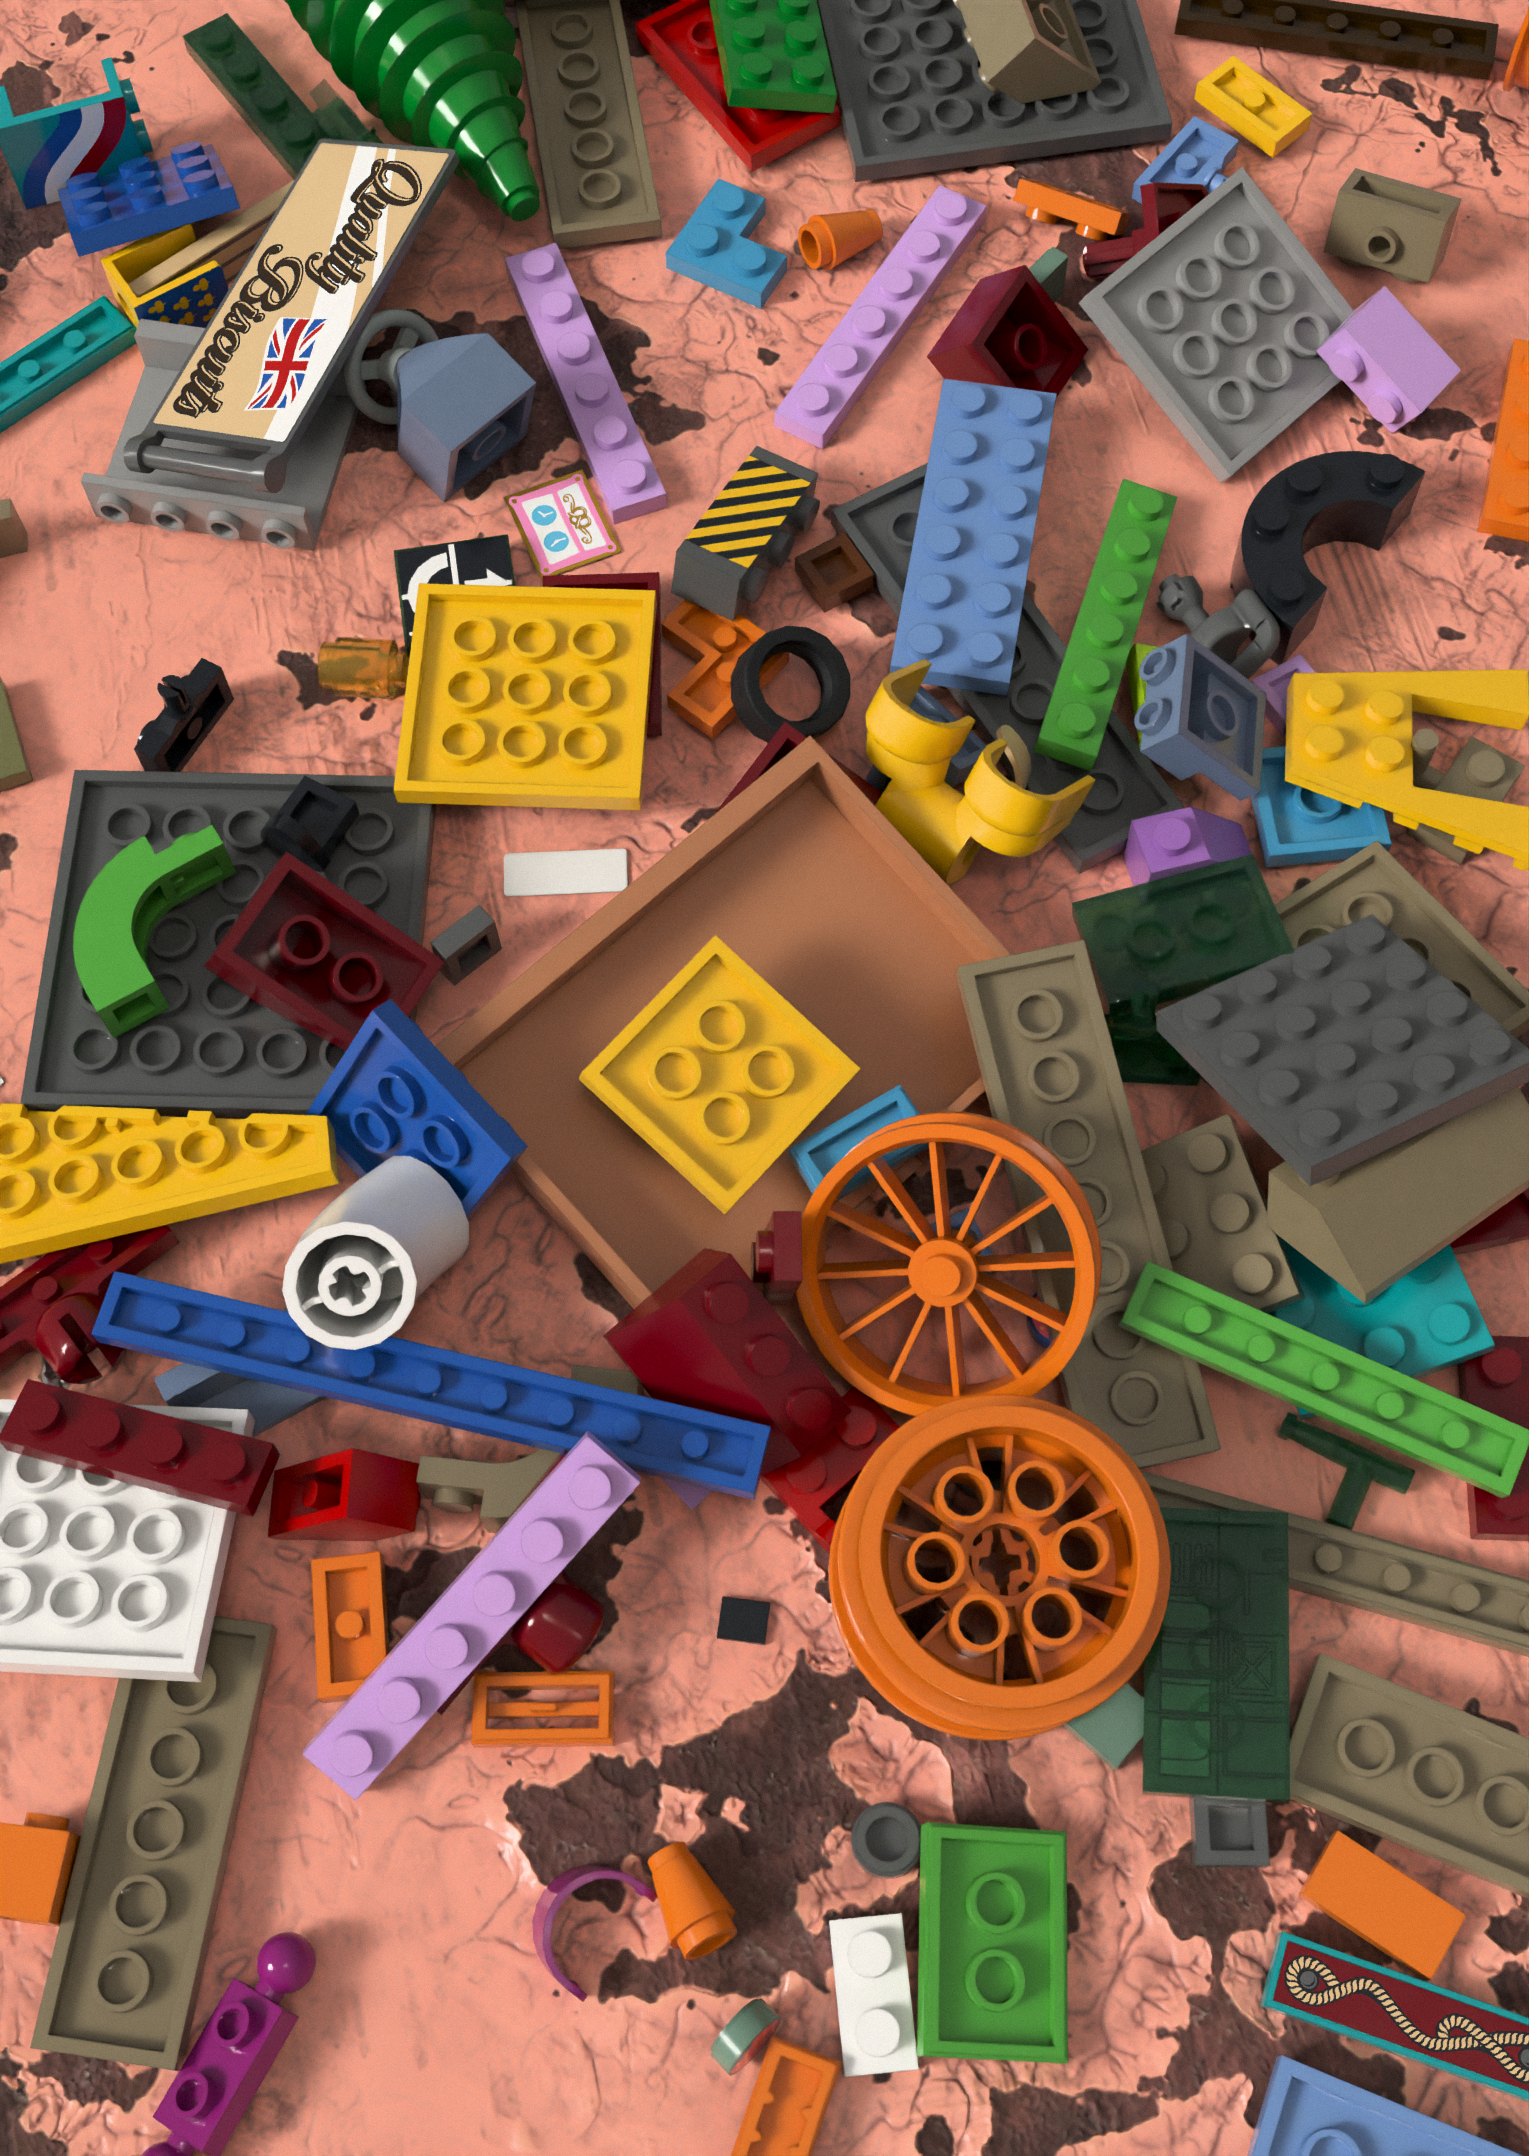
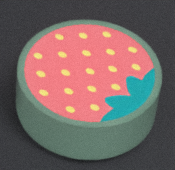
[711,1999,781,2076]

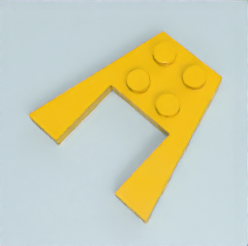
[1285,669,1529,871]

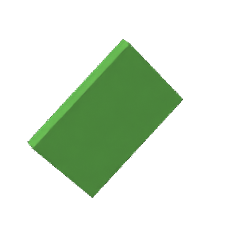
[917,1822,1068,2064]

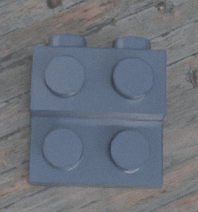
[1134,633,1266,801]

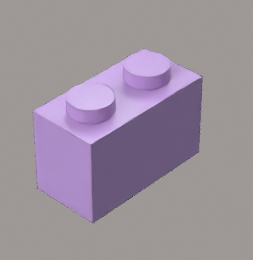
[1316,286,1461,434]

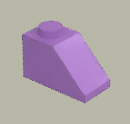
[1123,807,1260,909]

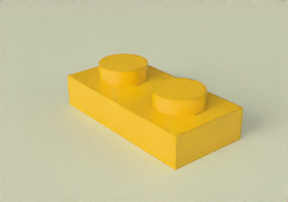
[1194,55,1313,158]

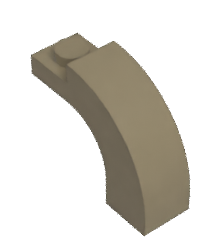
[416,1365,644,1533]

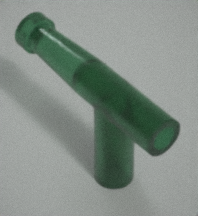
[1277,1412,1415,1530]

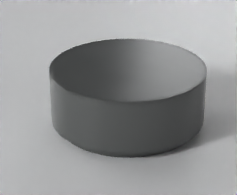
[851,1802,921,1879]

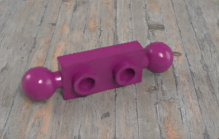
[140,1932,316,2156]

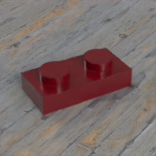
[751,1211,803,1301]

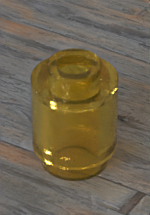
[318,637,409,700]

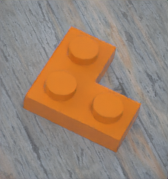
[661,600,789,740]

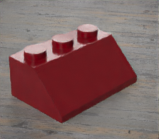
[603,1248,852,1476]

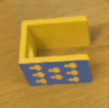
[100,224,229,329]

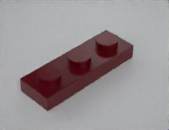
[1458,1336,1529,1541]

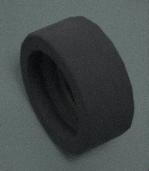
[731,626,850,743]

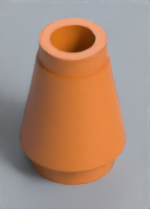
[798,209,883,270]
[647,1841,737,1961]

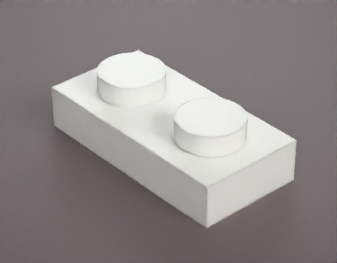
[829,1913,919,2077]

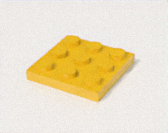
[579,935,861,1215]

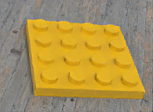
[393,583,657,811]

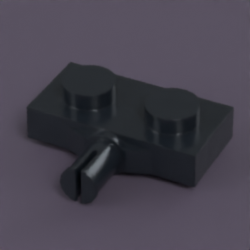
[134,658,234,772]

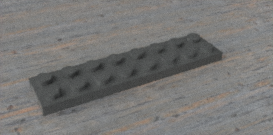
[831,463,1185,874]

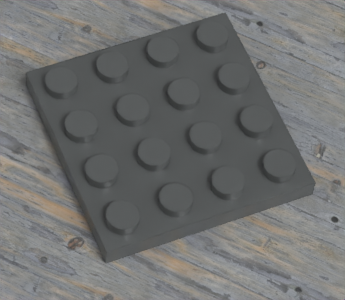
[1156,914,1529,1187]

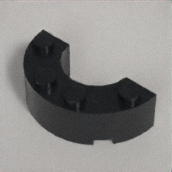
[1230,451,1426,665]

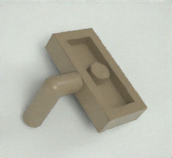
[1407,728,1525,865]

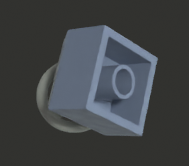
[344,309,536,502]

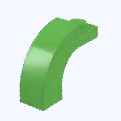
[73,825,237,1038]

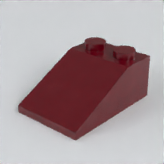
[204,851,445,1051]

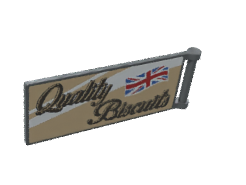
[123,138,460,493]

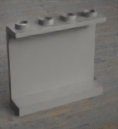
[81,319,366,551]

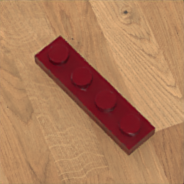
[0,1379,280,1517]

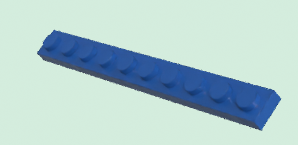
[91,1271,771,1500]

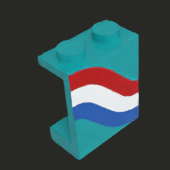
[0,57,154,210]

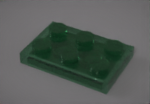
[1072,854,1294,1017]

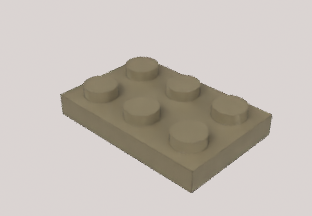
[1141,1113,1305,1313]

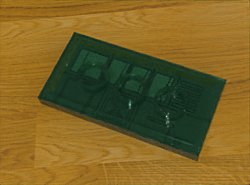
[1142,1507,1290,1804]

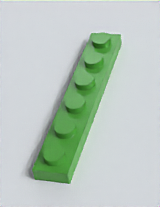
[1033,479,1177,771]
[1118,1261,1529,1498]

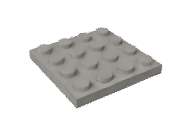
[1079,167,1354,483]

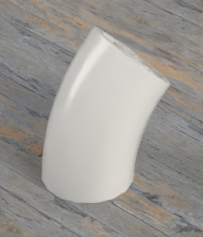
[282,1156,469,1350]

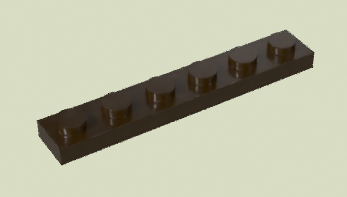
[1174,0,1499,80]

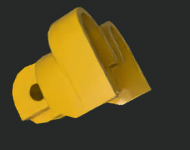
[865,659,1096,885]

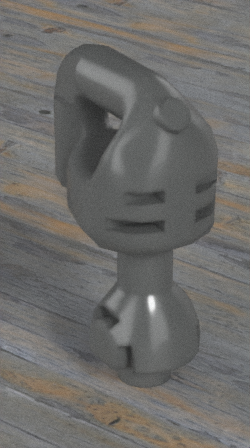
[1156,574,1280,679]

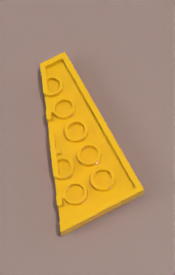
[0,1103,339,1264]

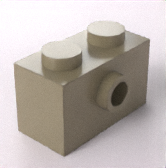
[1323,168,1461,283]

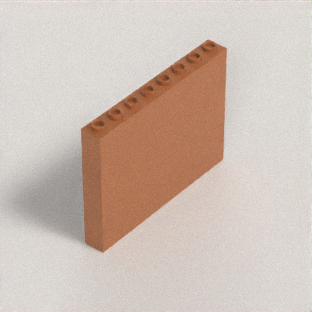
[435,736,1011,1309]

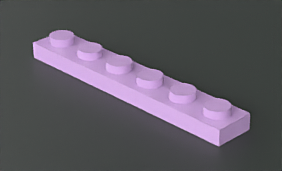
[774,185,987,450]
[505,243,667,524]
[302,1431,641,1801]

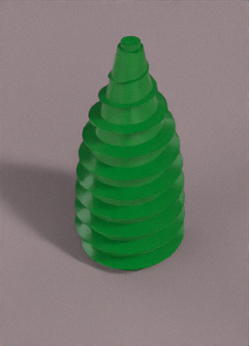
[284,0,540,222]

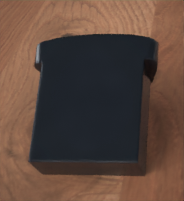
[261,776,360,872]

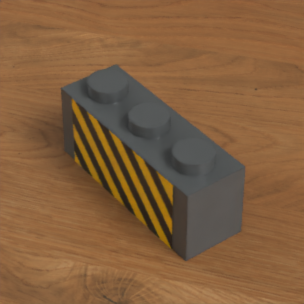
[671,446,820,621]

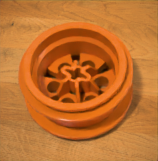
[828,1394,1171,1741]

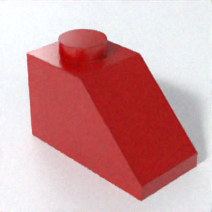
[268,1448,421,1541]

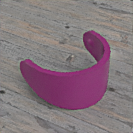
[532,1864,657,2002]

